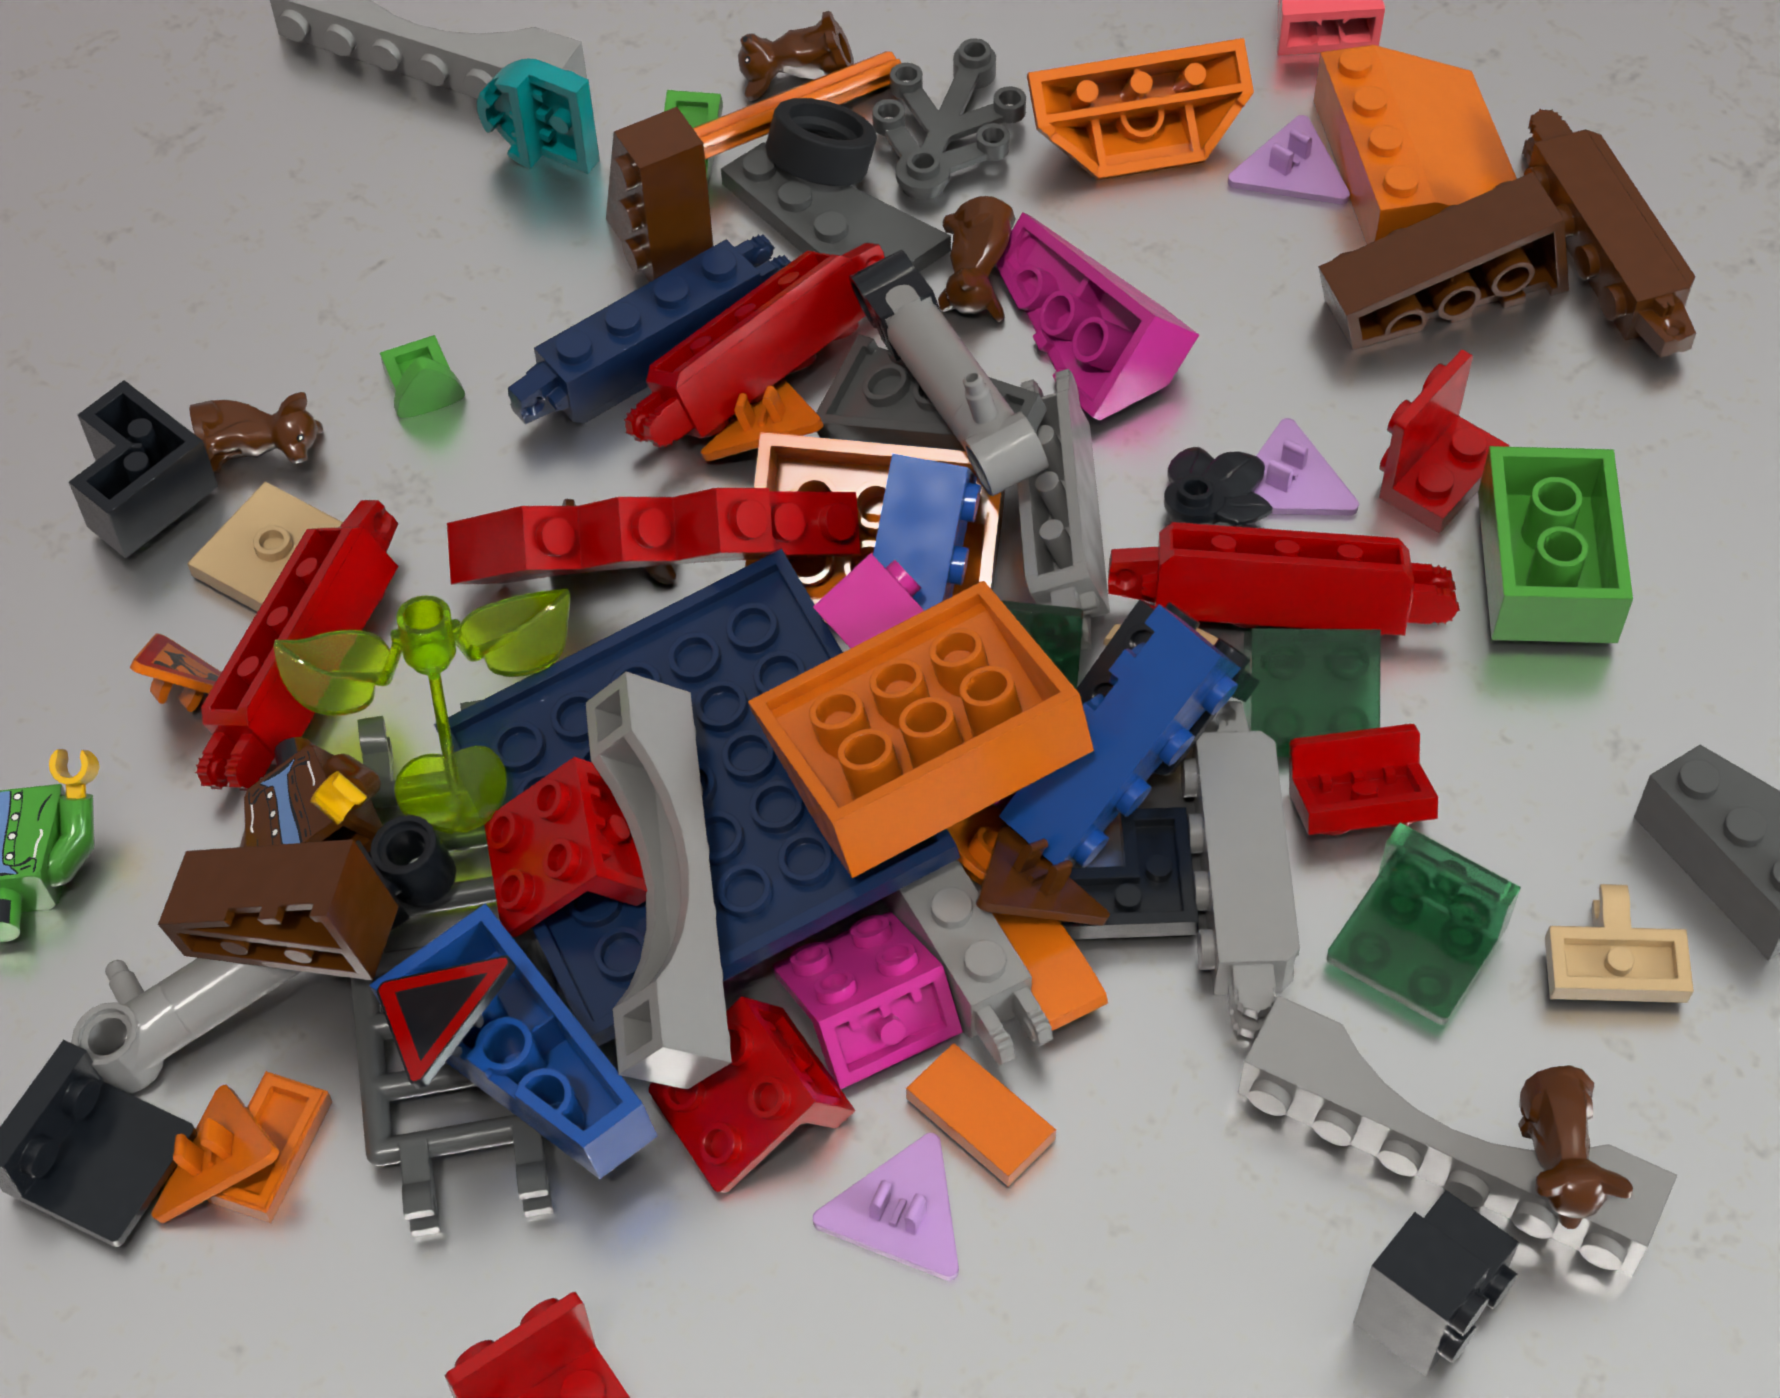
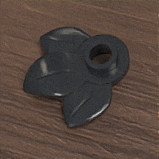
[1164,447,1273,525]

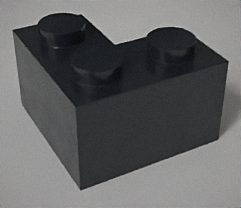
[69,380,218,558]
[1353,1190,1519,1377]

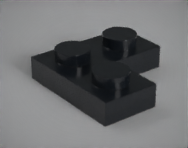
[1061,807,1199,939]

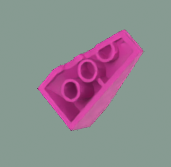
[995,212,1199,420]

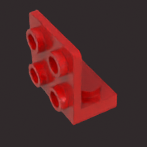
[1379,349,1510,534]
[484,756,647,938]
[648,996,856,1193]
[445,1292,630,1398]

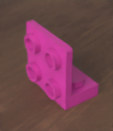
[772,912,963,1089]

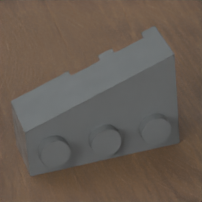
[1634,744,1780,960]

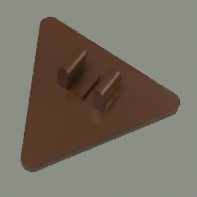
[976,826,1110,926]

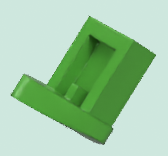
[380,335,465,418]

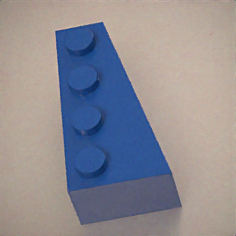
[999,604,1241,868]

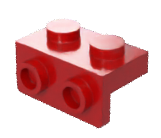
[1289,724,1438,836]

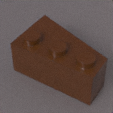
[606,107,714,282]
[158,839,399,981]

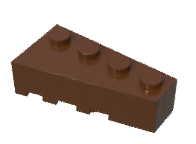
[1318,172,1569,350]

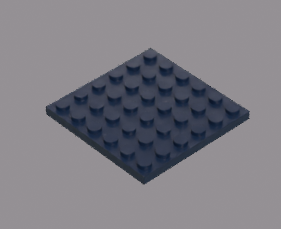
[434,549,960,1047]

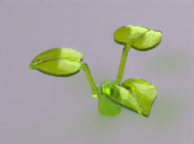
[274,589,571,834]

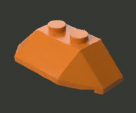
[1027,38,1254,180]

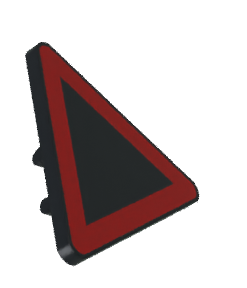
[376,955,516,1089]

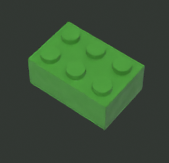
[1478,446,1633,643]

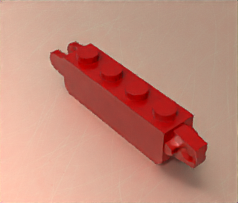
[624,243,885,447]
[195,500,399,791]
[1108,522,1460,637]

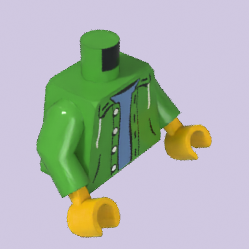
[0,749,100,942]

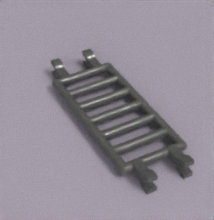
[350,700,559,1237]

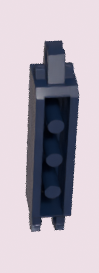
[508,234,791,425]

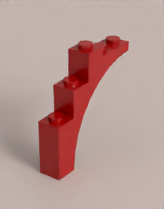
[447,488,861,585]

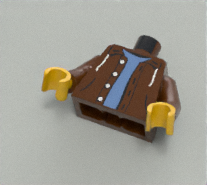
[240,737,382,853]

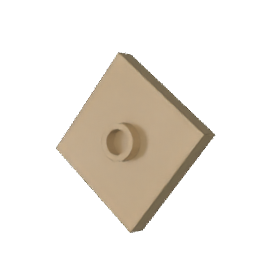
[187,481,343,612]

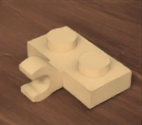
[1545,884,1694,1003]

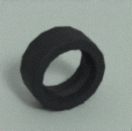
[765,98,877,186]

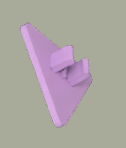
[1228,115,1350,205]
[1254,418,1359,516]
[813,1133,959,1281]

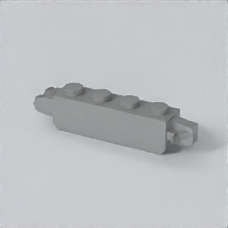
[1017,369,1110,654]
[1181,701,1300,1040]
[882,860,1054,1066]

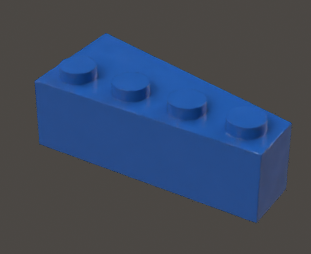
[873,453,981,611]
[369,903,658,1179]

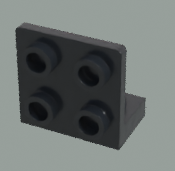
[0,1039,197,1247]

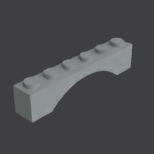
[270,0,587,99]
[586,672,732,1089]
[1238,995,1677,1276]

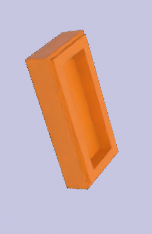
[906,1043,1056,1187]
[207,1071,332,1223]

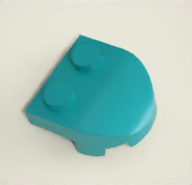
[477,58,600,174]

